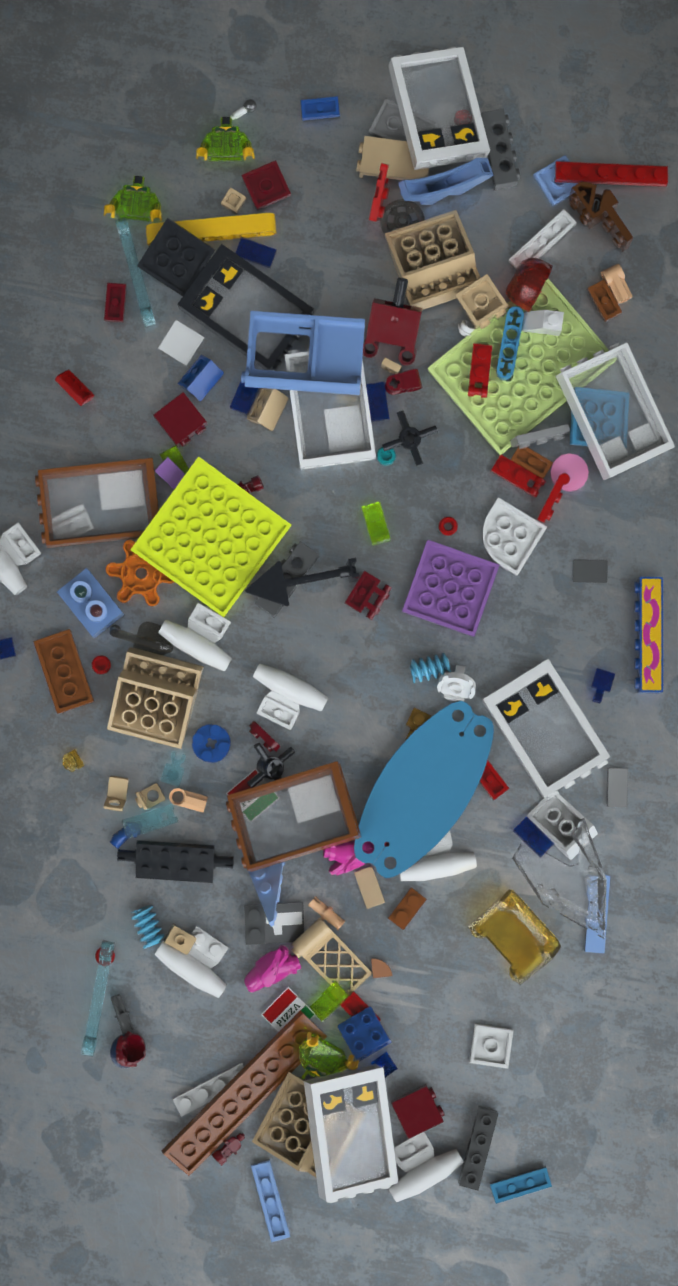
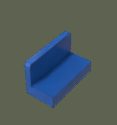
[178,354,224,401]

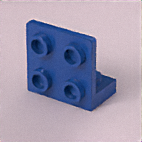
[338,1007,392,1062]

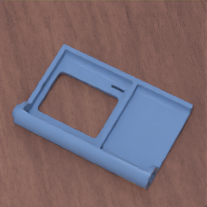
[241,311,365,395]

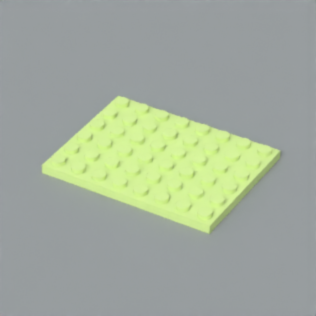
[427,274,617,456]

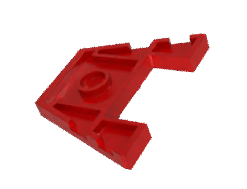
[369,163,390,222]

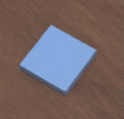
[533,155,578,207]

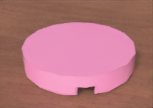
[550,453,589,492]

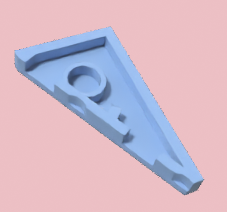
[248,862,285,926]

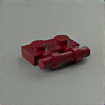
[344,570,392,620]

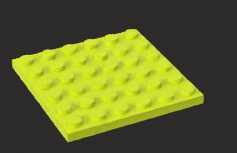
[130,456,291,617]

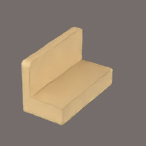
[246,388,288,431]

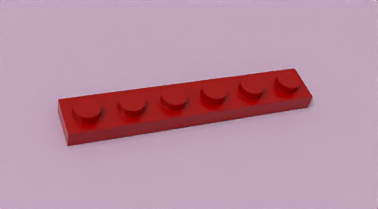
[555,161,668,187]

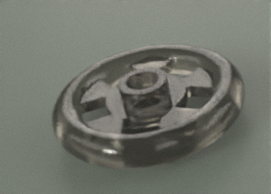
[380,199,425,235]

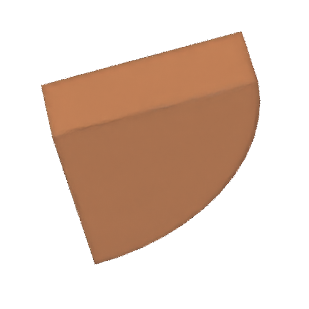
[371,958,392,978]

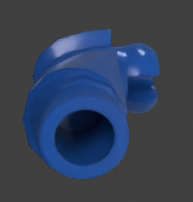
[110,822,141,849]

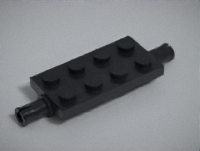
[117,840,234,883]

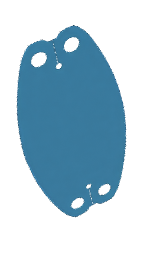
[354,701,494,878]

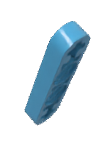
[496,306,524,380]

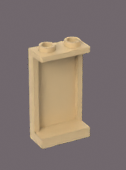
[356,136,429,180]

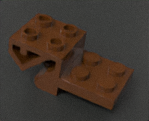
[568,181,633,252]

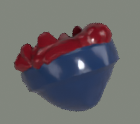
[110,1031,146,1068]

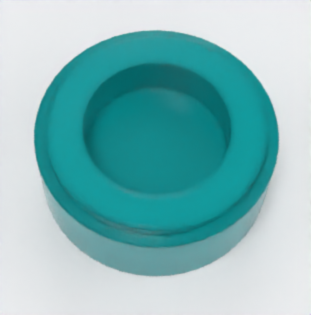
[377,447,396,466]

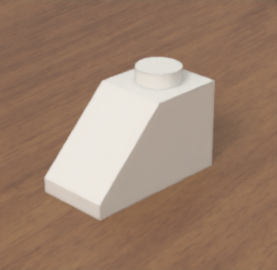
[522,310,564,336]

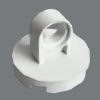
[437,664,476,702]

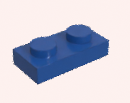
[300,96,340,121]

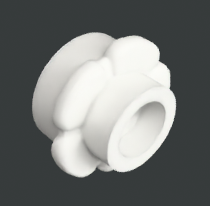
[458,320,475,337]

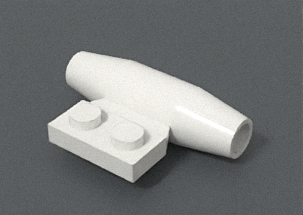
[0,523,41,595]
[158,603,232,671]
[253,663,328,730]
[399,831,477,881]
[154,926,228,998]
[389,1132,464,1202]

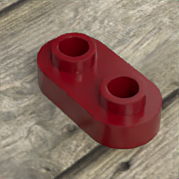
[249,721,281,752]

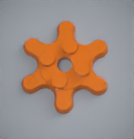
[106,540,174,607]

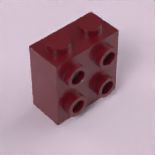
[153,392,208,448]
[391,1084,445,1139]

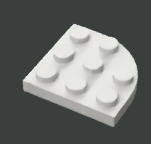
[482,497,547,576]

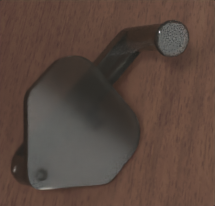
[109,622,173,655]

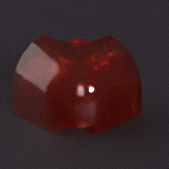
[506,258,553,312]

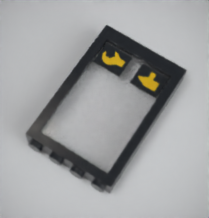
[177,244,314,371]

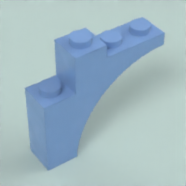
[398,158,494,205]

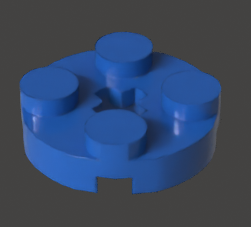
[192,724,231,763]

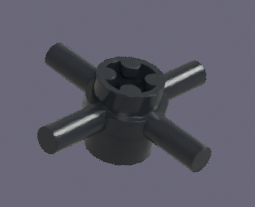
[382,410,438,466]
[247,743,295,792]

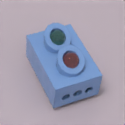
[57,568,125,638]

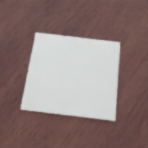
[158,320,205,366]

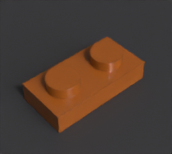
[587,279,622,322]
[511,446,553,479]
[388,887,427,930]

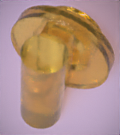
[62,749,84,772]

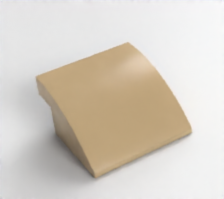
[385,210,481,310]
[107,647,204,749]
[252,1072,365,1178]

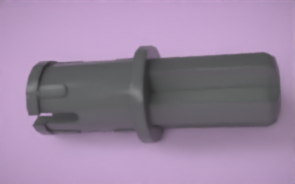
[111,994,134,1034]

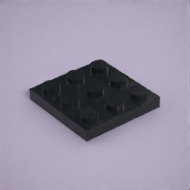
[137,218,216,296]

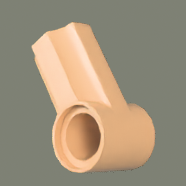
[600,264,633,304]
[169,788,208,813]

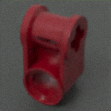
[385,369,423,395]

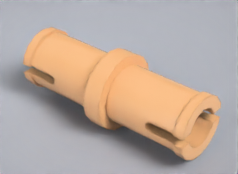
[308,896,345,930]

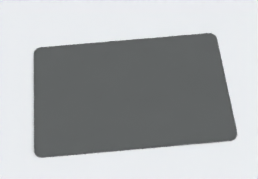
[573,560,608,583]

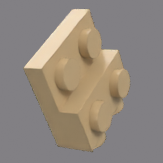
[455,274,508,329]

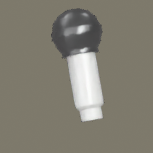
[230,99,257,120]

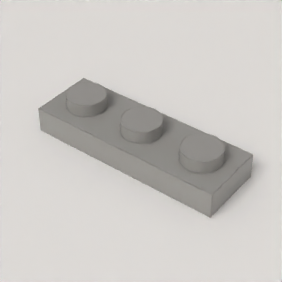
[510,424,570,449]

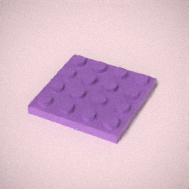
[402,540,499,637]

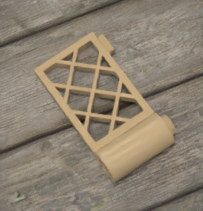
[291,917,372,1000]

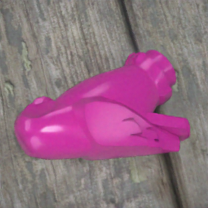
[323,840,374,876]
[244,945,301,993]

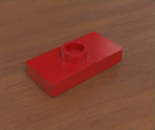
[55,369,95,406]

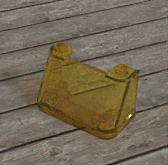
[468,889,561,985]

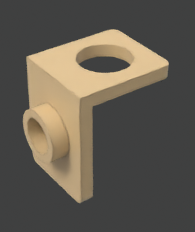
[104,776,129,811]
[135,783,166,810]
[164,923,196,955]

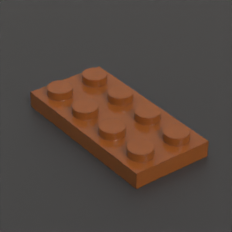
[33,629,94,714]

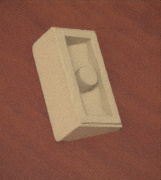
[354,866,385,909]

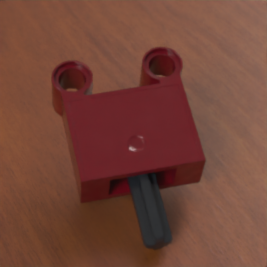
[363,277,423,365]

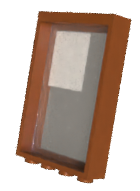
[35,458,159,548]
[226,761,362,872]

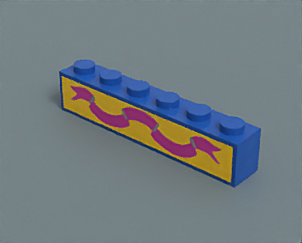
[634,577,663,693]

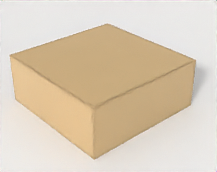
[221,187,247,214]
[381,357,402,374]

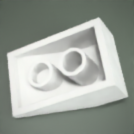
[527,794,598,860]

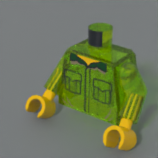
[196,117,255,162]
[104,176,162,222]
[299,1032,359,1081]

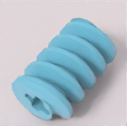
[410,653,451,684]
[131,905,165,949]

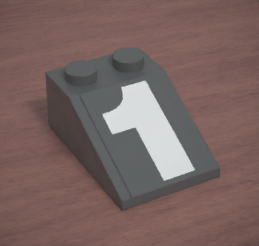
[244,902,304,945]

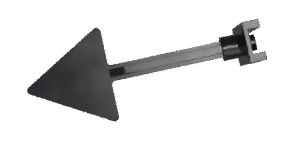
[245,558,360,607]

